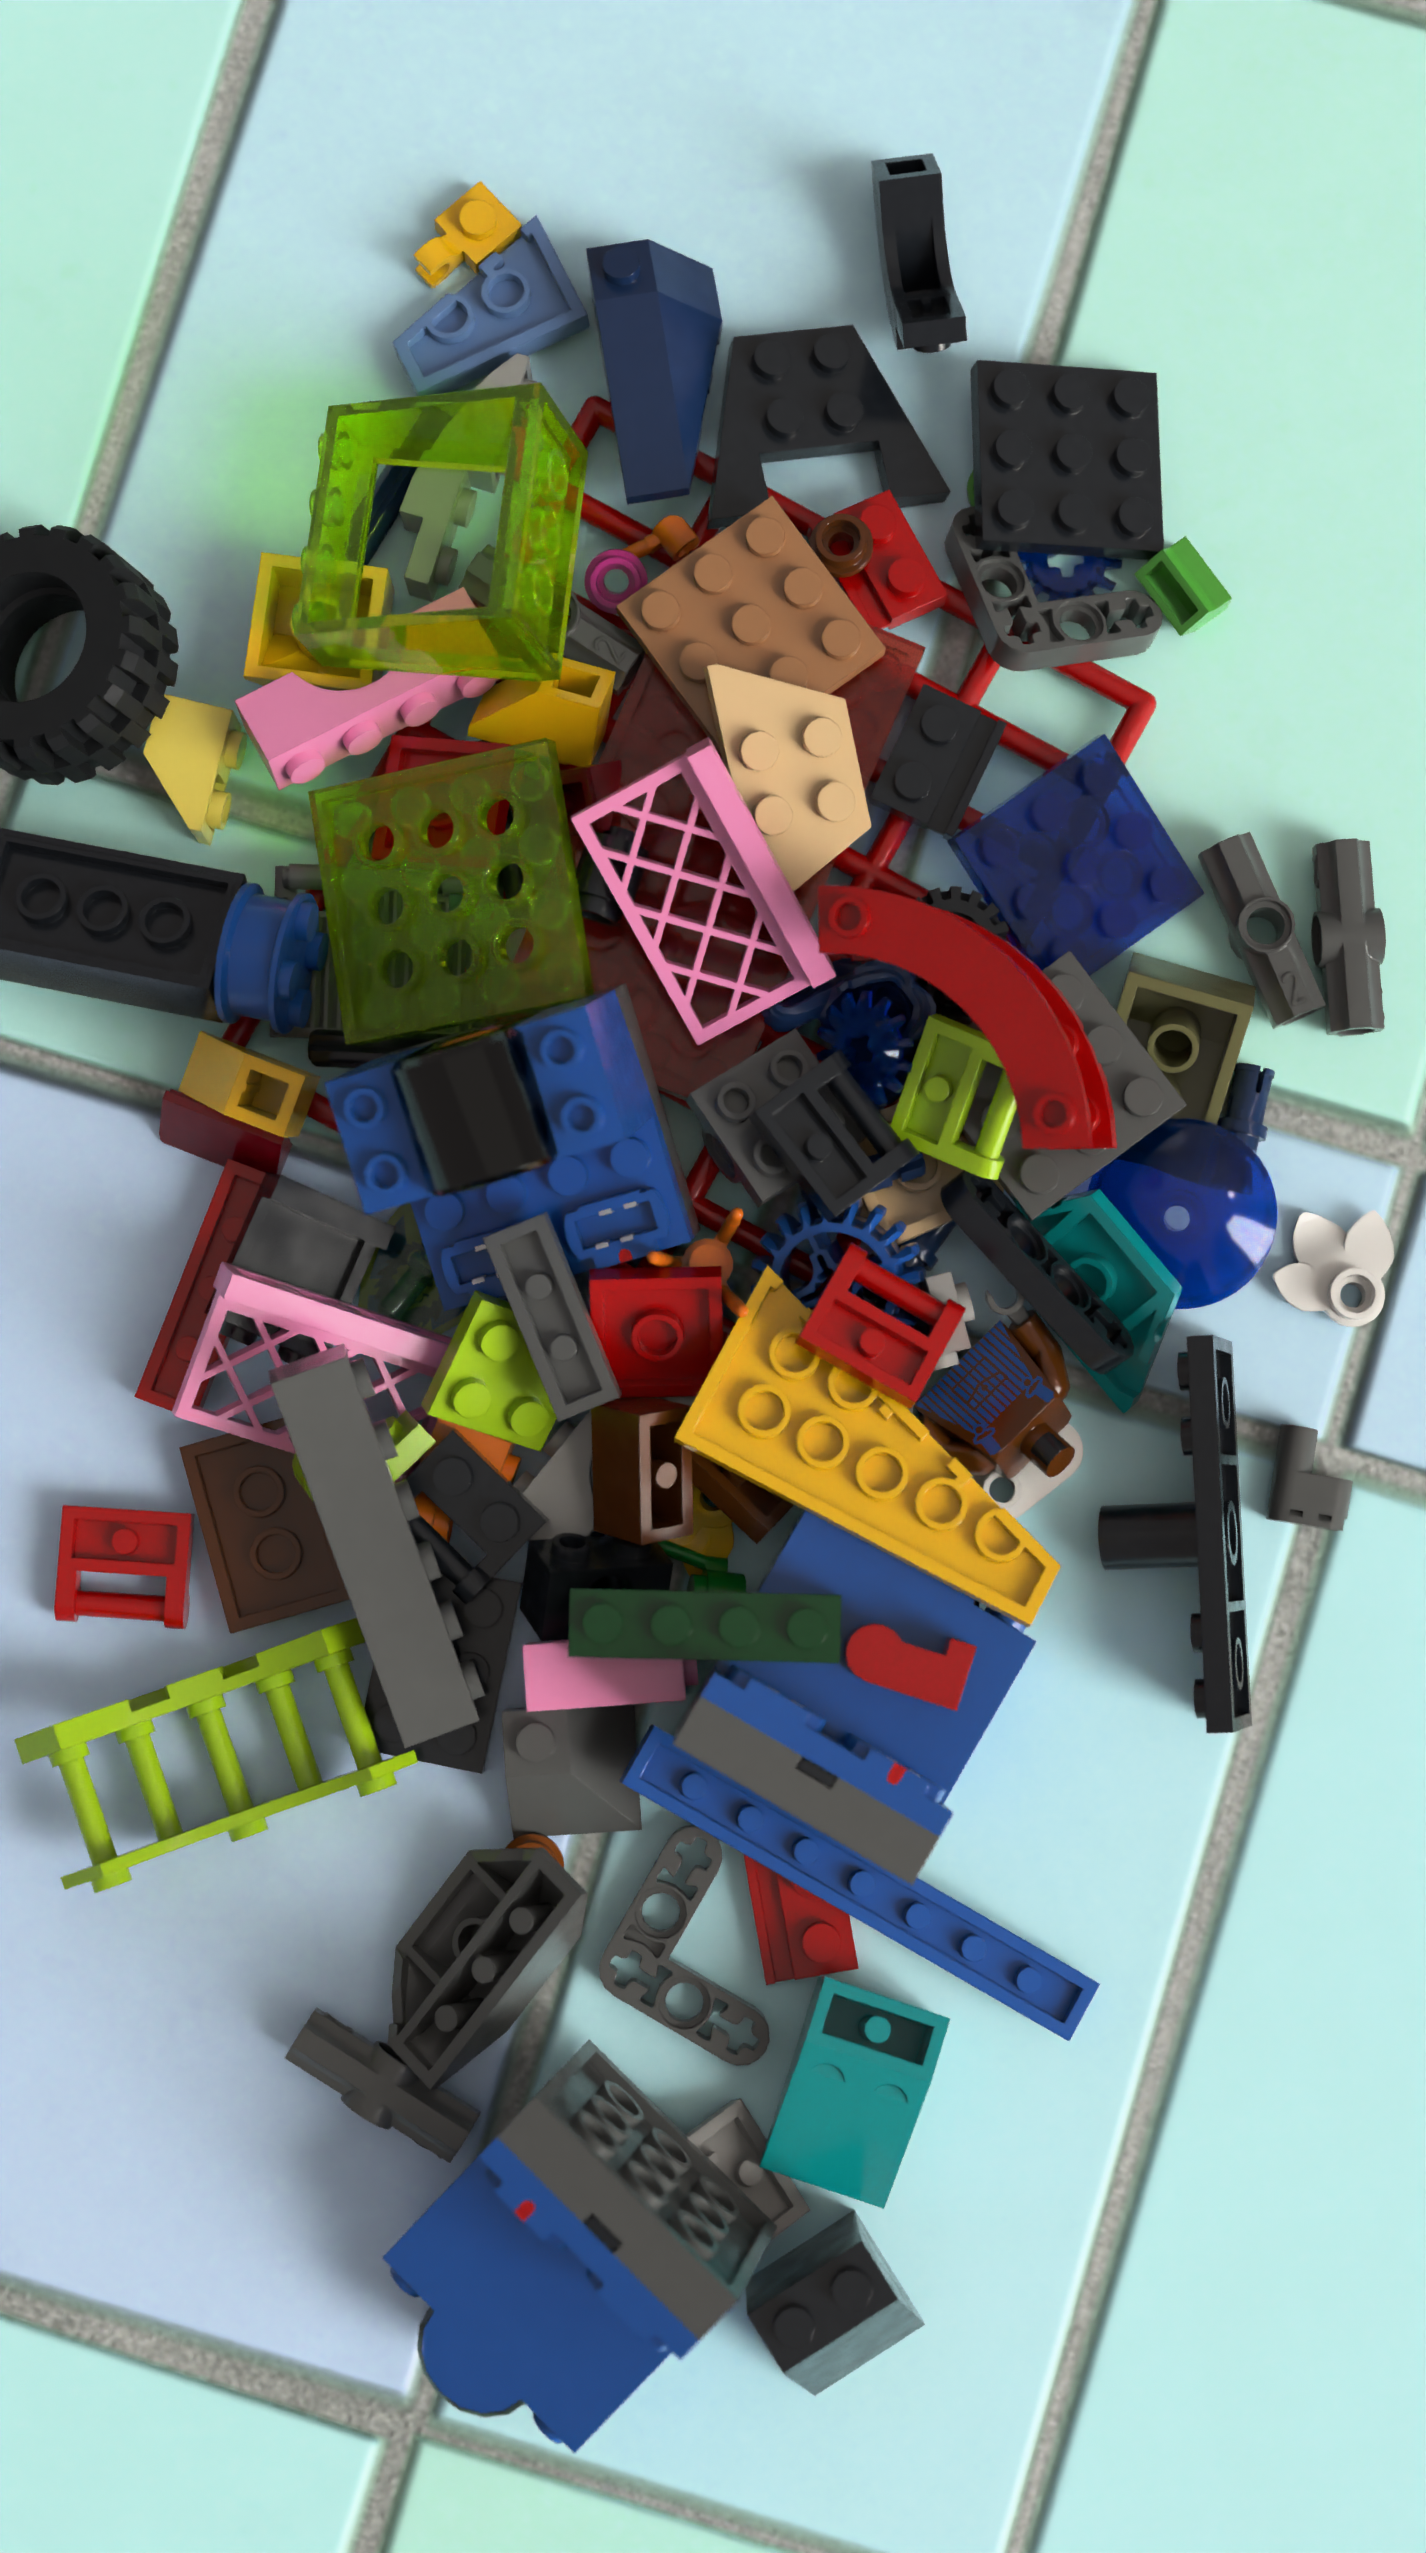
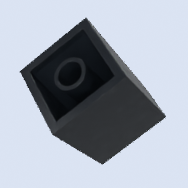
[745,2210,925,2396]

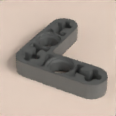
[944,506,1163,671]
[599,1825,770,2066]

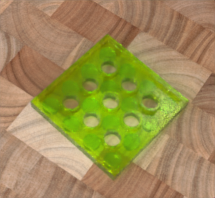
[308,738,594,1046]

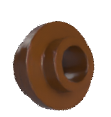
[809,514,873,578]

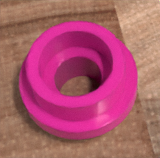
[584,549,648,614]

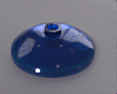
[1087,1118,1278,1309]

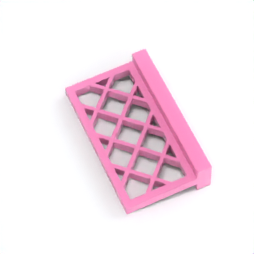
[571,737,836,1046]
[172,1262,452,1483]

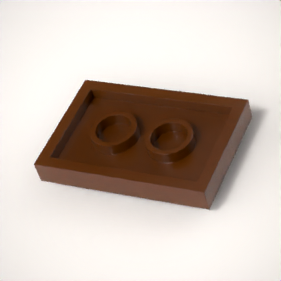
[179,1418,350,1634]

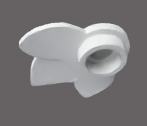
[1272,1210,1394,1327]

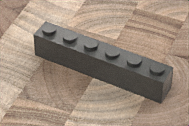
[268,1344,485,1748]

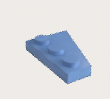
[393,215,590,405]

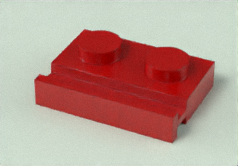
[806,489,948,633]
[744,1854,859,1985]

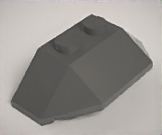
[388,1848,588,2090]

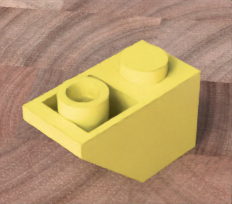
[143,694,247,846]

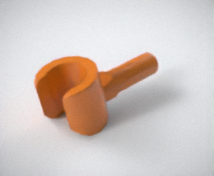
[614,515,700,570]

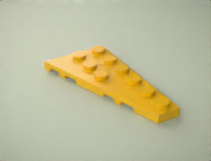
[674,1265,1061,1628]

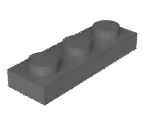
[483,1211,622,1422]

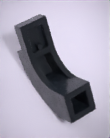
[871,153,967,353]

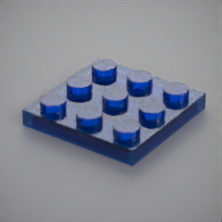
[947,734,1205,976]

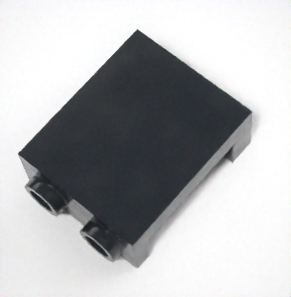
[204,1172,396,1363]

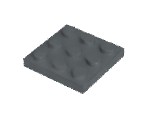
[962,951,1187,1222]

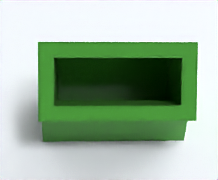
[1134,536,1232,636]

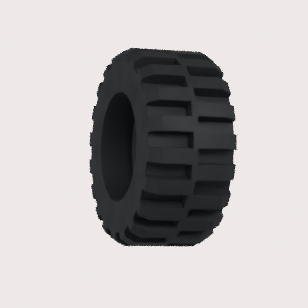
[0,524,179,785]

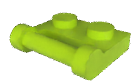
[890,1014,1017,1180]

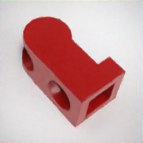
[844,1623,977,1711]

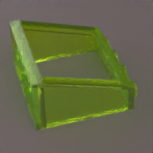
[292,383,588,682]

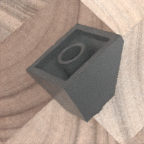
[501,1704,642,1838]

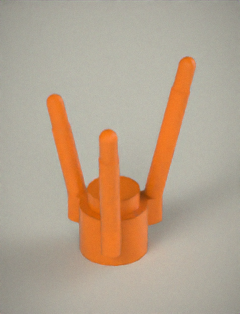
[647,1207,748,1318]

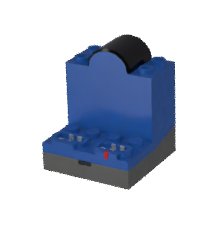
[324,983,701,1311]
[673,1510,1037,1885]
[382,2039,777,2454]

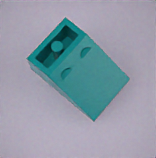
[759,1976,951,2209]

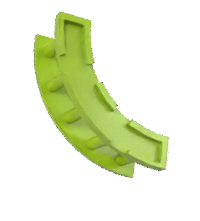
[14,1617,418,1893]

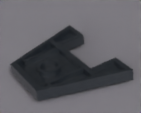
[706,325,951,530]

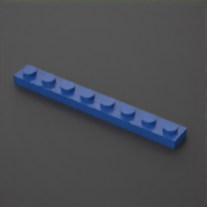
[619,1724,1100,2041]

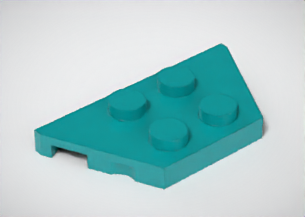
[1016,1189,1183,1414]

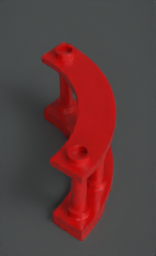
[818,885,1117,1150]

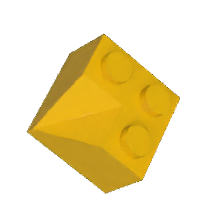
[243,552,395,691]

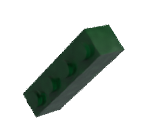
[568,1588,841,1663]

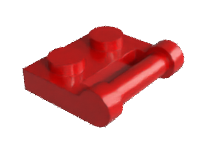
[795,1242,966,1409]
[54,1505,195,1629]

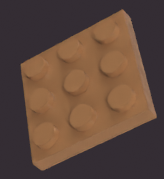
[616,496,886,754]

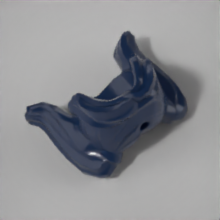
[761,958,936,1111]

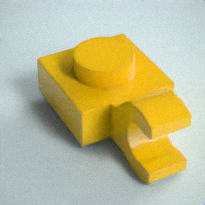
[414,181,522,289]

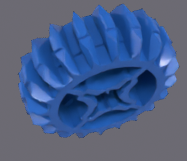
[751,1198,927,1328]

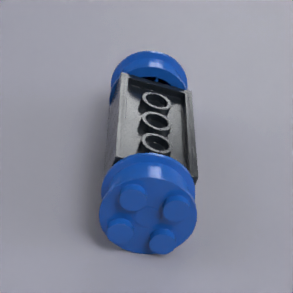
[0,828,329,1034]

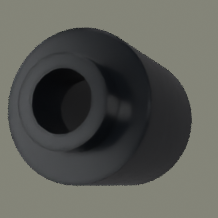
[569,825,650,927]

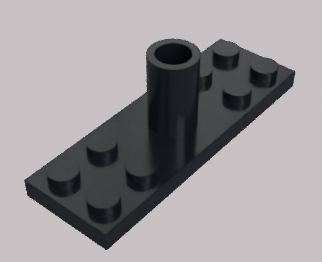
[1098,1335,1252,1733]

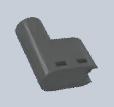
[1266,1424,1353,1531]

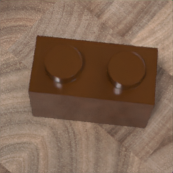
[591,1397,693,1545]

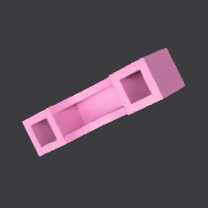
[234,587,505,790]

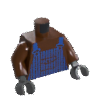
[906,1277,1075,1479]

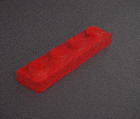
[134,1159,266,1411]

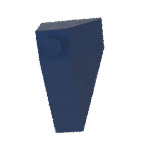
[586,239,723,505]

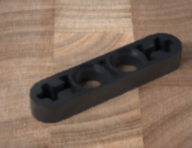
[940,1171,1134,1374]

